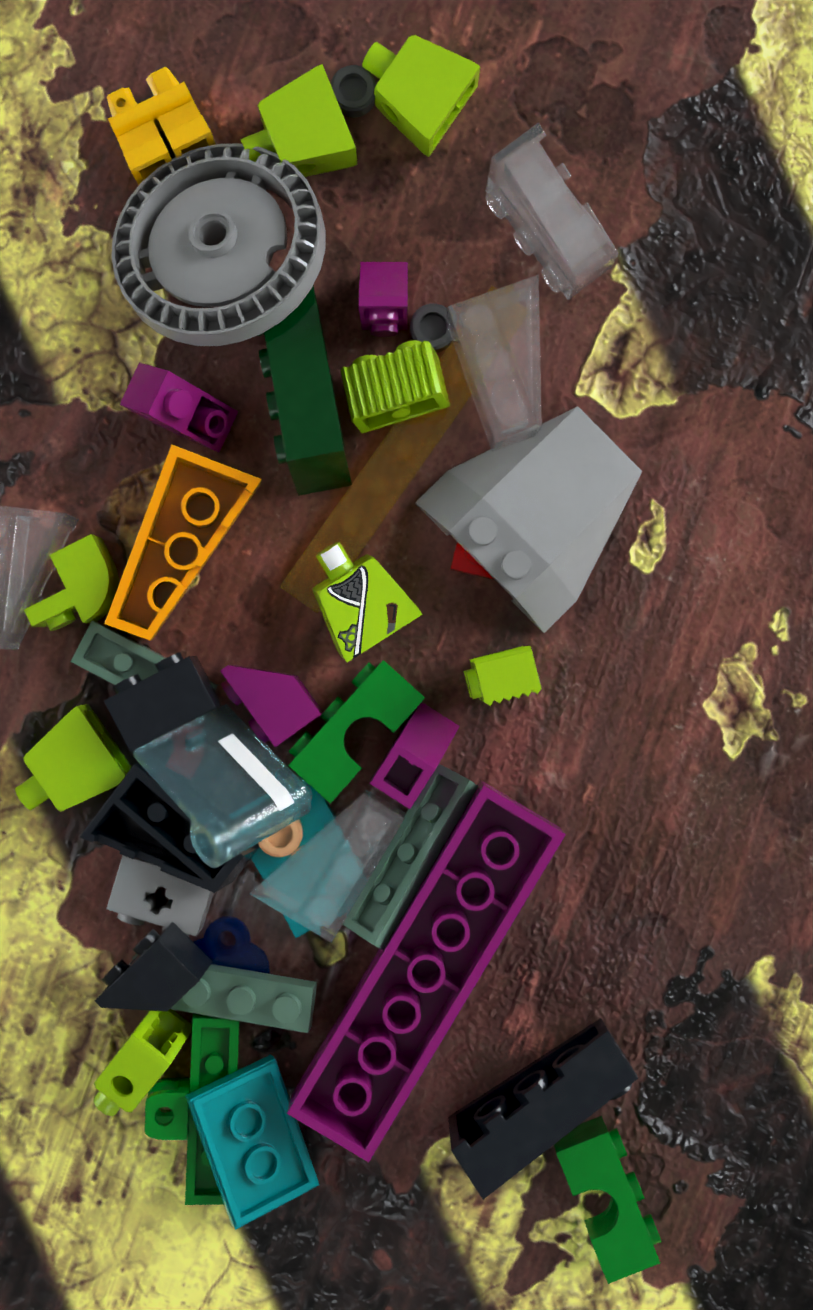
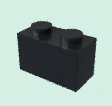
[104,652,222,752]

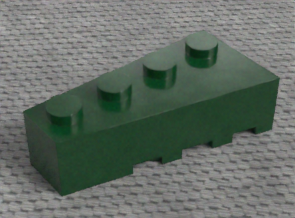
[257,285,352,496]

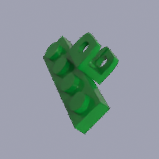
[145,1013,239,1205]

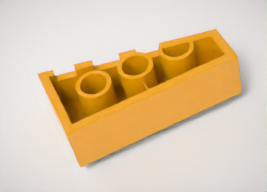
[104,444,262,641]

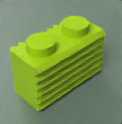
[340,340,450,434]
[463,646,541,706]

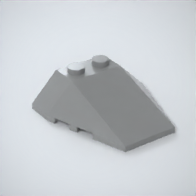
[415,406,642,633]

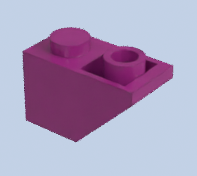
[359,262,408,337]
[120,362,238,453]
[220,665,323,747]
[370,702,460,809]

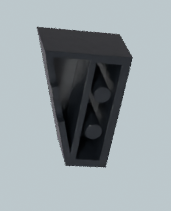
[80,758,260,893]

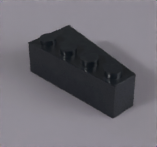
[448,1018,638,1200]

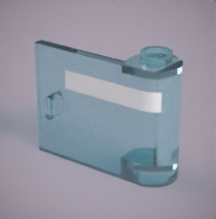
[133,704,312,868]

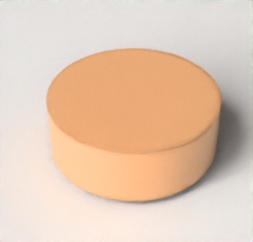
[255,809,303,857]

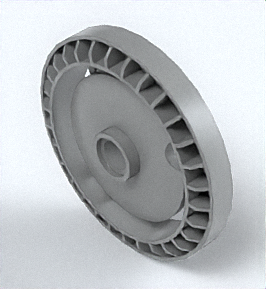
[111,143,326,346]

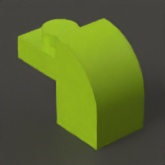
[24,534,119,631]

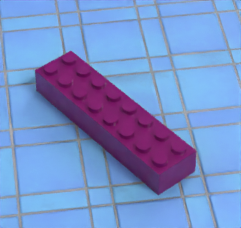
[287,780,566,1163]

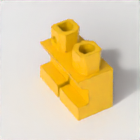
[107,67,216,185]

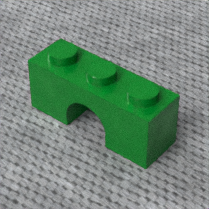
[288,660,425,804]
[554,1116,662,1284]

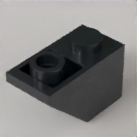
[95,922,213,1011]

